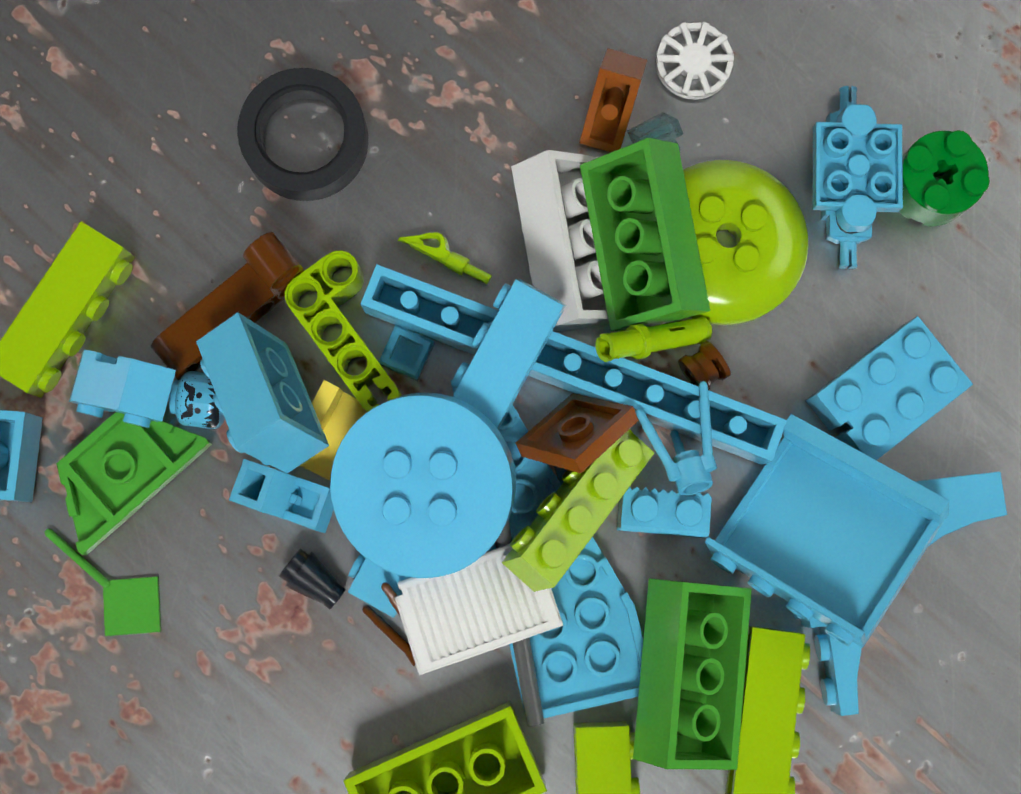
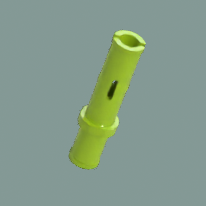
[595,317,712,362]

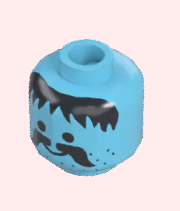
[169,371,225,429]

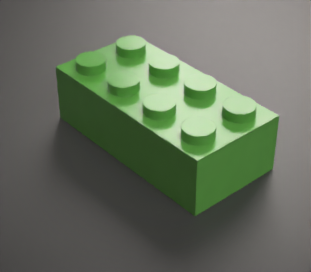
[580,138,710,331]
[633,578,752,770]

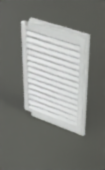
[394,544,563,675]

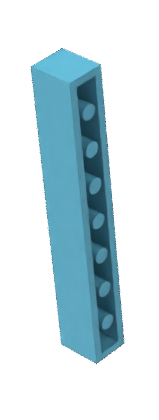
[348,279,566,618]

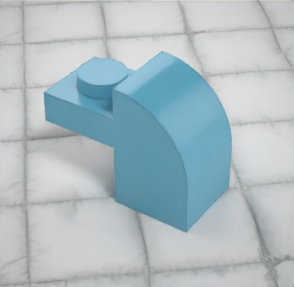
[229,459,334,533]

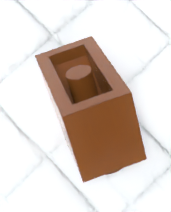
[579,48,647,152]

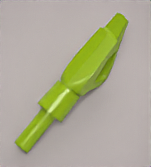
[398,232,492,285]

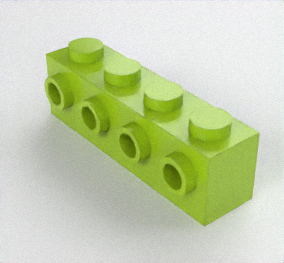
[501,429,654,592]

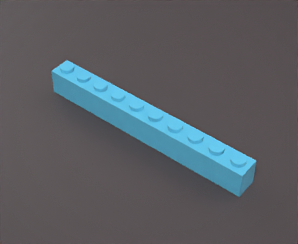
[360,264,787,465]

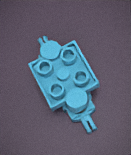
[812,86,903,269]

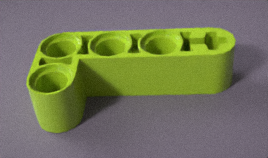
[285,250,402,412]

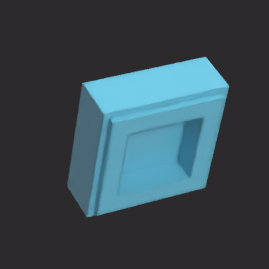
[379,325,435,382]

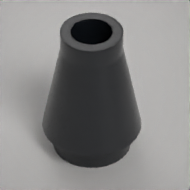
[279,548,346,610]

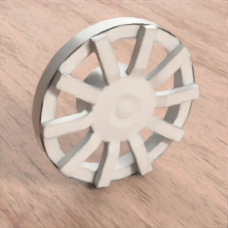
[655,21,734,100]

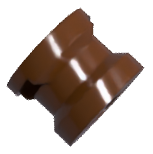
[678,341,731,390]

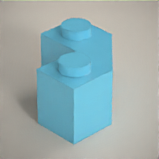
[69,349,176,428]

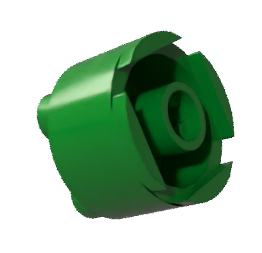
[899,130,990,227]

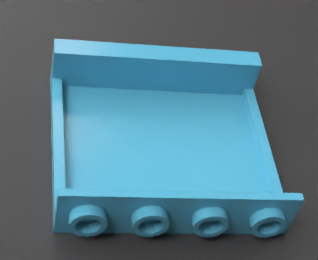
[705,414,949,648]

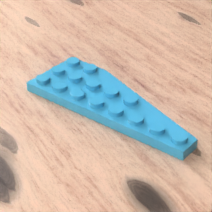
[450,380,643,718]

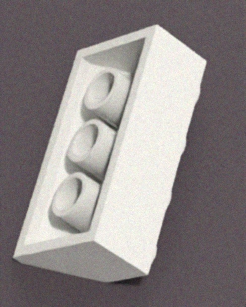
[511,150,609,331]

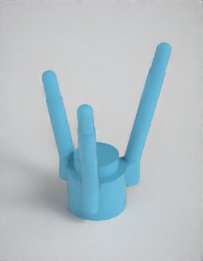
[636,381,717,496]

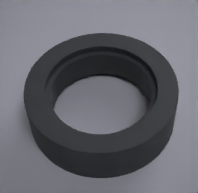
[237,68,368,201]

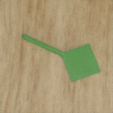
[44,528,161,636]

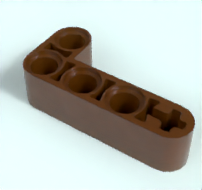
[151,232,305,380]

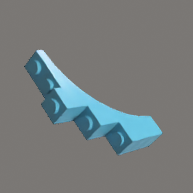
[793,472,1007,716]

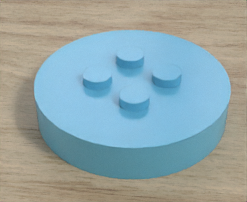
[330,393,516,578]

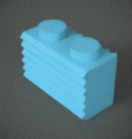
[617,487,712,538]

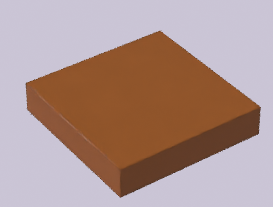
[516,393,639,473]

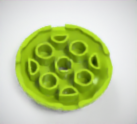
[683,160,808,325]

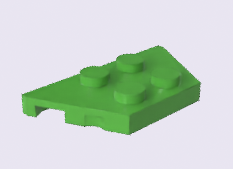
[56,412,212,555]

